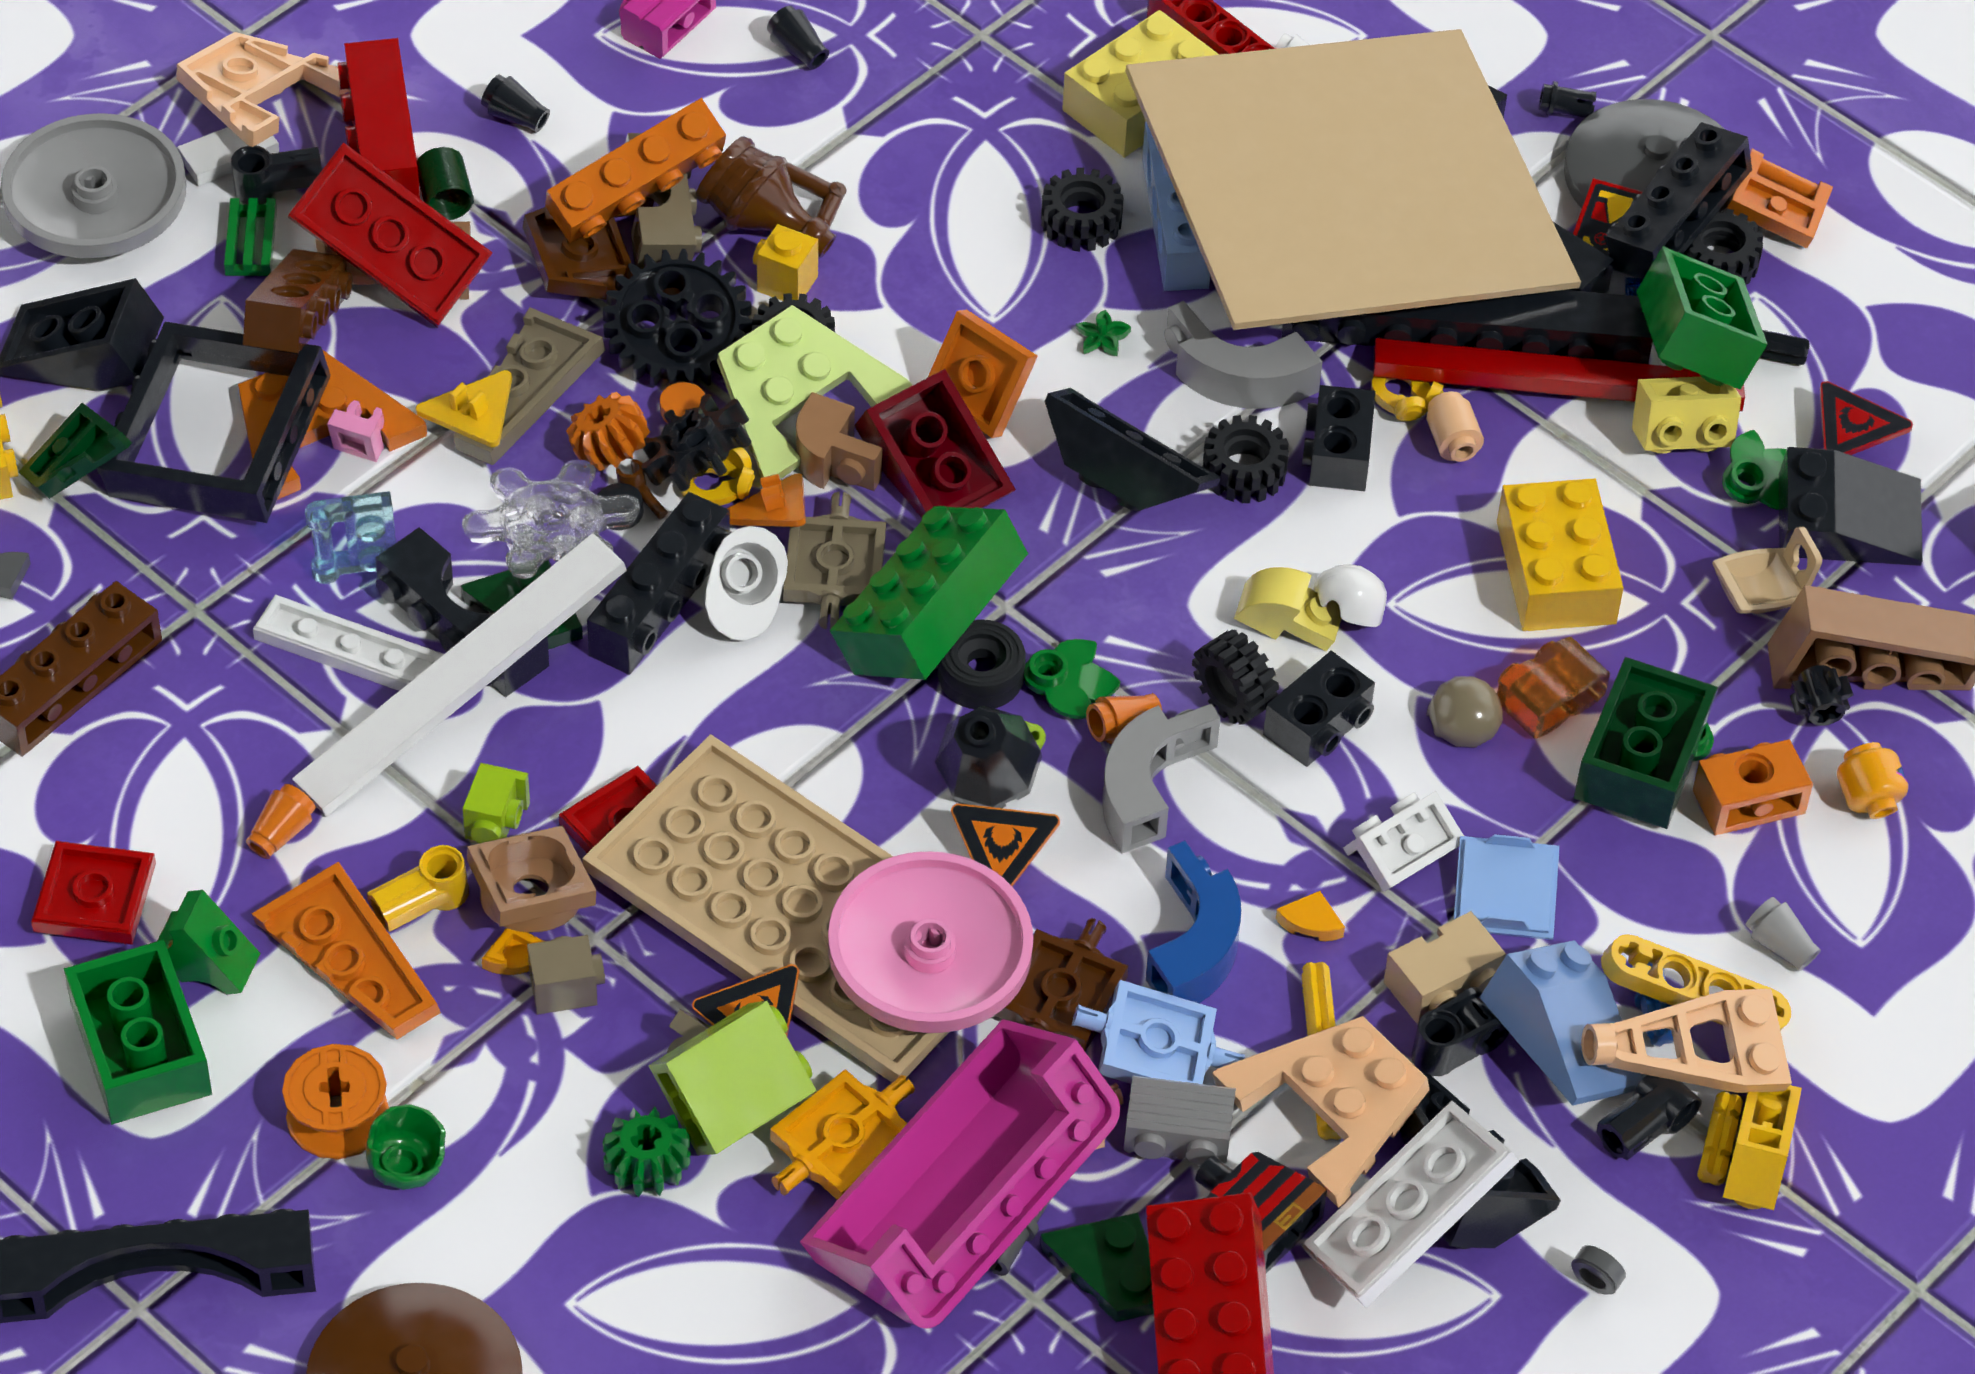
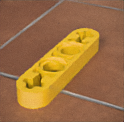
[1601,934,1791,1031]

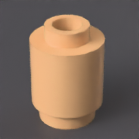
[1426,391,1484,462]

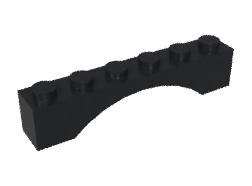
[0,1209,316,1323]

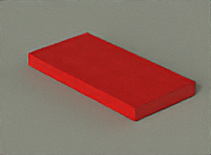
[288,142,493,328]

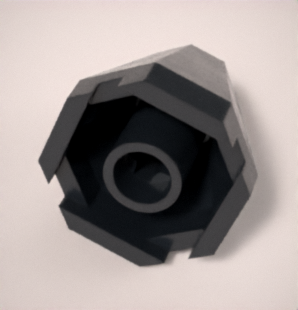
[935,705,1042,808]

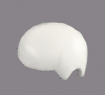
[1313,564,1387,627]

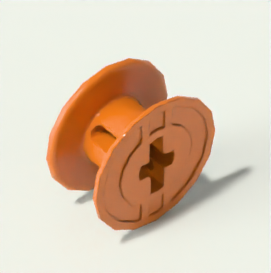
[282,1044,389,1159]

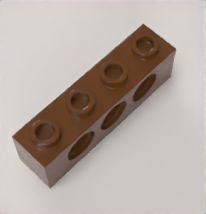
[243,249,353,353]

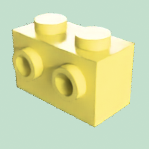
[1632,377,1741,453]

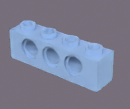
[1142,122,1210,291]

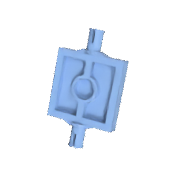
[1072,980,1245,1084]

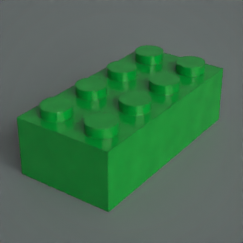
[830,506,1028,680]

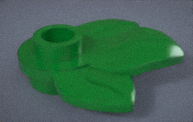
[1722,430,1787,510]
[1024,639,1120,719]

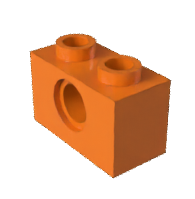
[1692,739,1813,836]

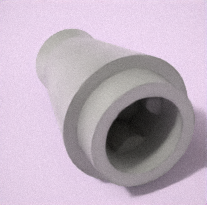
[1745,897,1821,971]

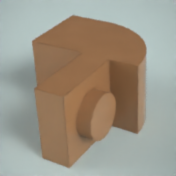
[796,392,882,491]

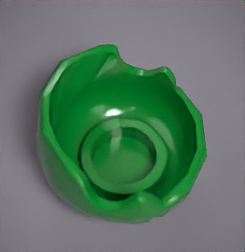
[366,1104,446,1190]

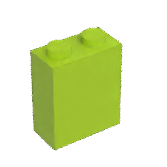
[648,1001,817,1156]

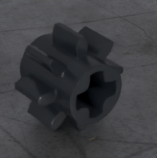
[1789,665,1853,726]

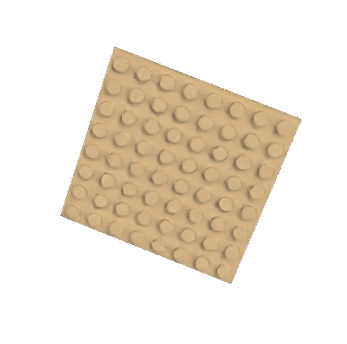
[1125,29,1581,330]

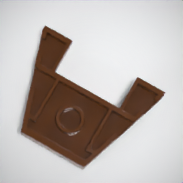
[522,197,681,301]

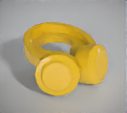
[1371,376,1444,421]
[681,447,755,506]

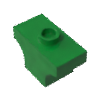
[157,889,261,995]

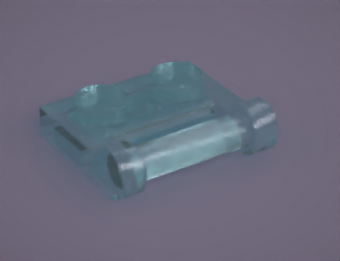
[305,491,396,584]

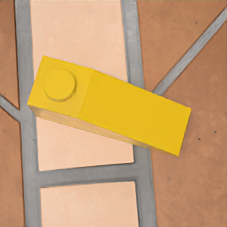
[1723,1085,1802,1210]

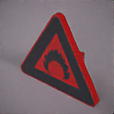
[1819,381,1913,455]

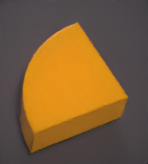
[1275,891,1345,942]
[482,928,545,975]

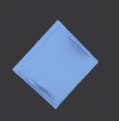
[1454,834,1559,940]

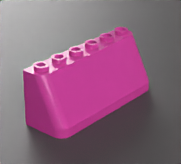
[800,1019,1120,1329]

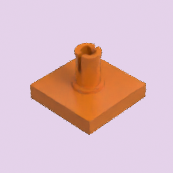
[927,309,1038,438]

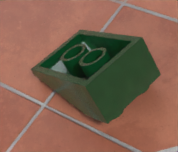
[1573,657,1718,829]

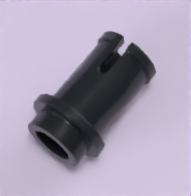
[1539,81,1596,118]

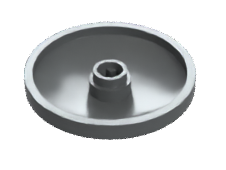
[1564,99,1731,213]

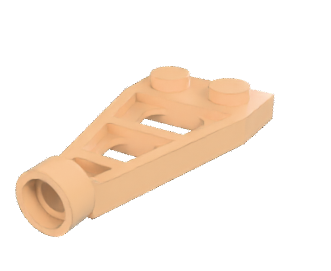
[1581,989,1792,1093]

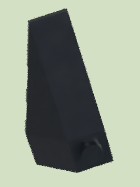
[1400,1073,1561,1249]

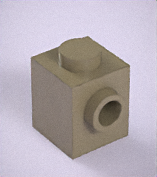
[527,935,605,1015]

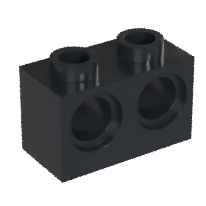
[1302,385,1376,491]
[1263,650,1375,767]

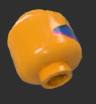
[1837,742,1908,819]

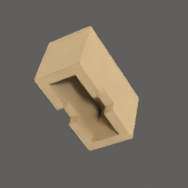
[1384,911,1506,1025]

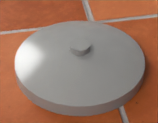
[1,113,187,258]

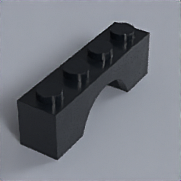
[375,527,549,698]

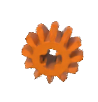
[566,392,650,471]

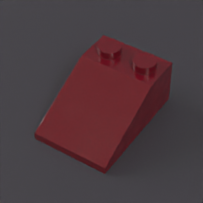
[854,369,1016,518]

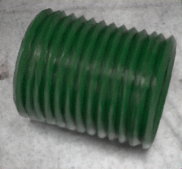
[417,147,474,220]

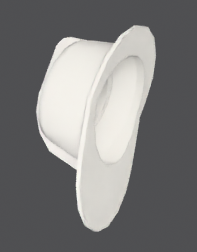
[704,526,788,641]

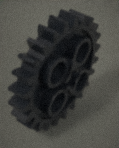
[603,249,753,388]

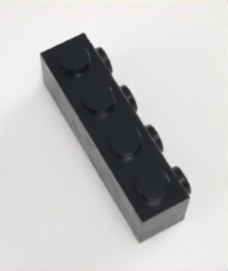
[1605,122,1752,280]
[587,491,731,675]

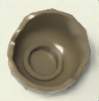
[1426,676,1503,748]

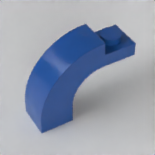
[1145,840,1242,1003]

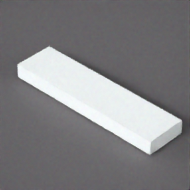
[253,595,444,691]

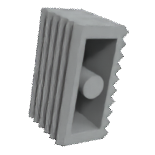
[1124,1075,1236,1165]

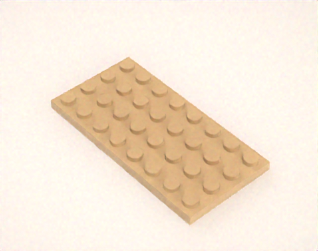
[582,734,949,1082]

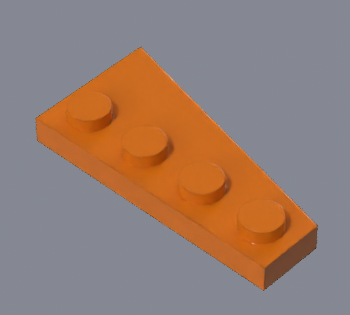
[251,862,441,1039]

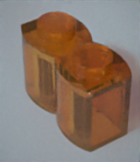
[1497,637,1610,739]

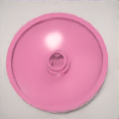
[828,851,1033,1033]

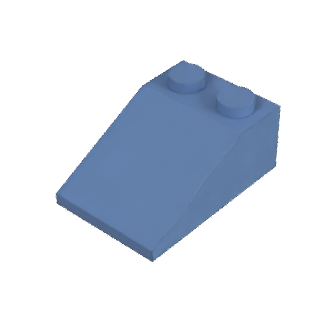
[1479,940,1643,1106]

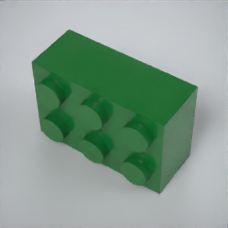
[1636,246,1767,390]
[64,940,212,1125]

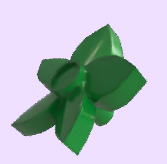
[1076,310,1131,356]

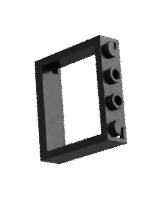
[97,322,331,523]

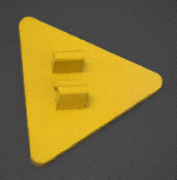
[416,370,512,447]

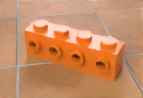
[545,97,726,243]

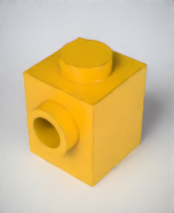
[753,224,818,301]

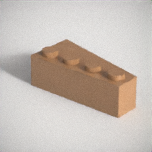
[1767,585,1975,690]

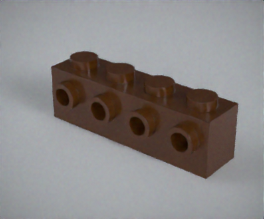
[0,581,162,757]

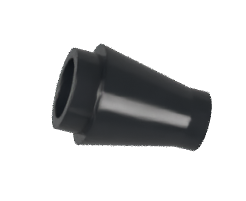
[767,5,829,70]
[481,74,550,133]

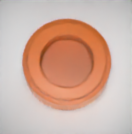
[660,382,705,423]

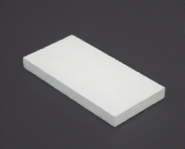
[1301,1101,1519,1308]

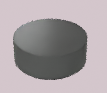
[1571,1245,1626,1295]

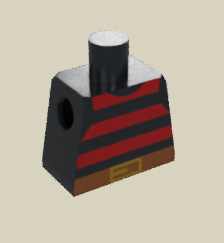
[1195,1152,1327,1273]

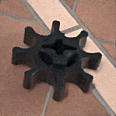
[641,394,752,492]

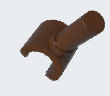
[616,459,668,519]

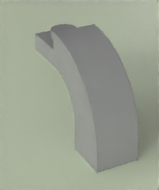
[1164,301,1323,409]
[1102,704,1220,854]

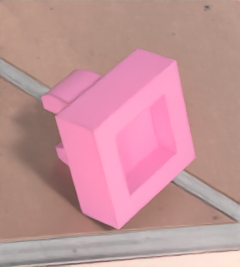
[327,400,384,462]

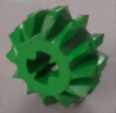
[602,1106,691,1197]

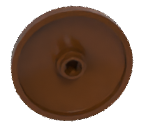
[306,1283,523,1374]

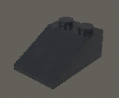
[0,278,164,390]
[1779,447,1923,566]

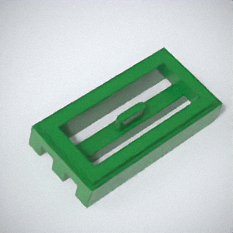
[224,198,277,276]

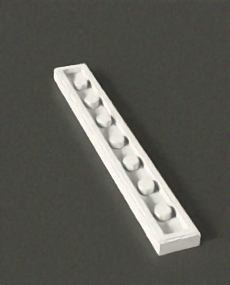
[292,533,627,817]

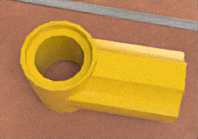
[367,845,469,932]

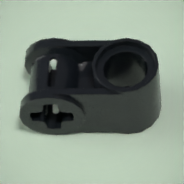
[1412,987,1509,1076]

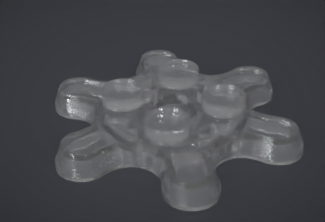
[462,460,640,579]

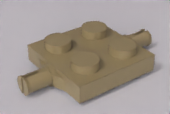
[783,491,886,629]

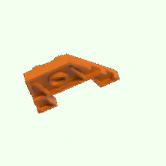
[238,350,427,500]

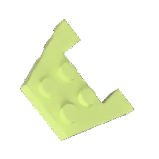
[717,305,912,479]

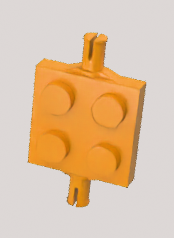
[770,1069,915,1200]

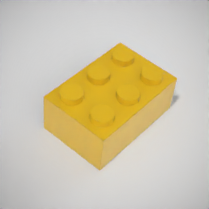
[1497,478,1624,631]

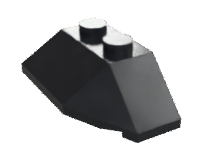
[1044,388,1221,511]

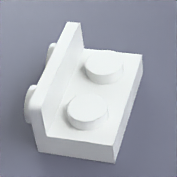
[1343,791,1464,892]

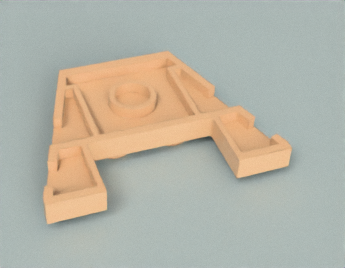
[176,32,349,147]
[1212,1016,1430,1208]

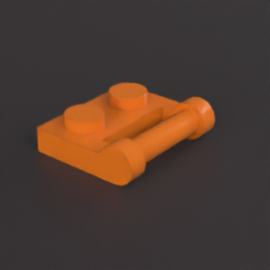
[1727,148,1833,249]

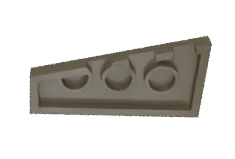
[453,307,605,465]

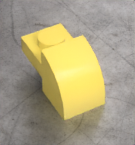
[1234,567,1342,651]

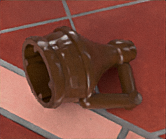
[696,136,847,258]

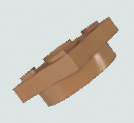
[467,826,596,932]

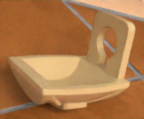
[1712,527,1822,614]

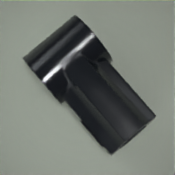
[231,145,322,204]
[1596,1075,1702,1160]

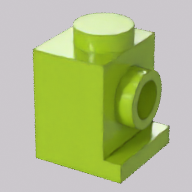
[462,763,530,844]

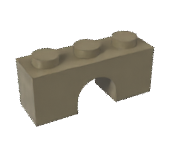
[625,133,702,269]

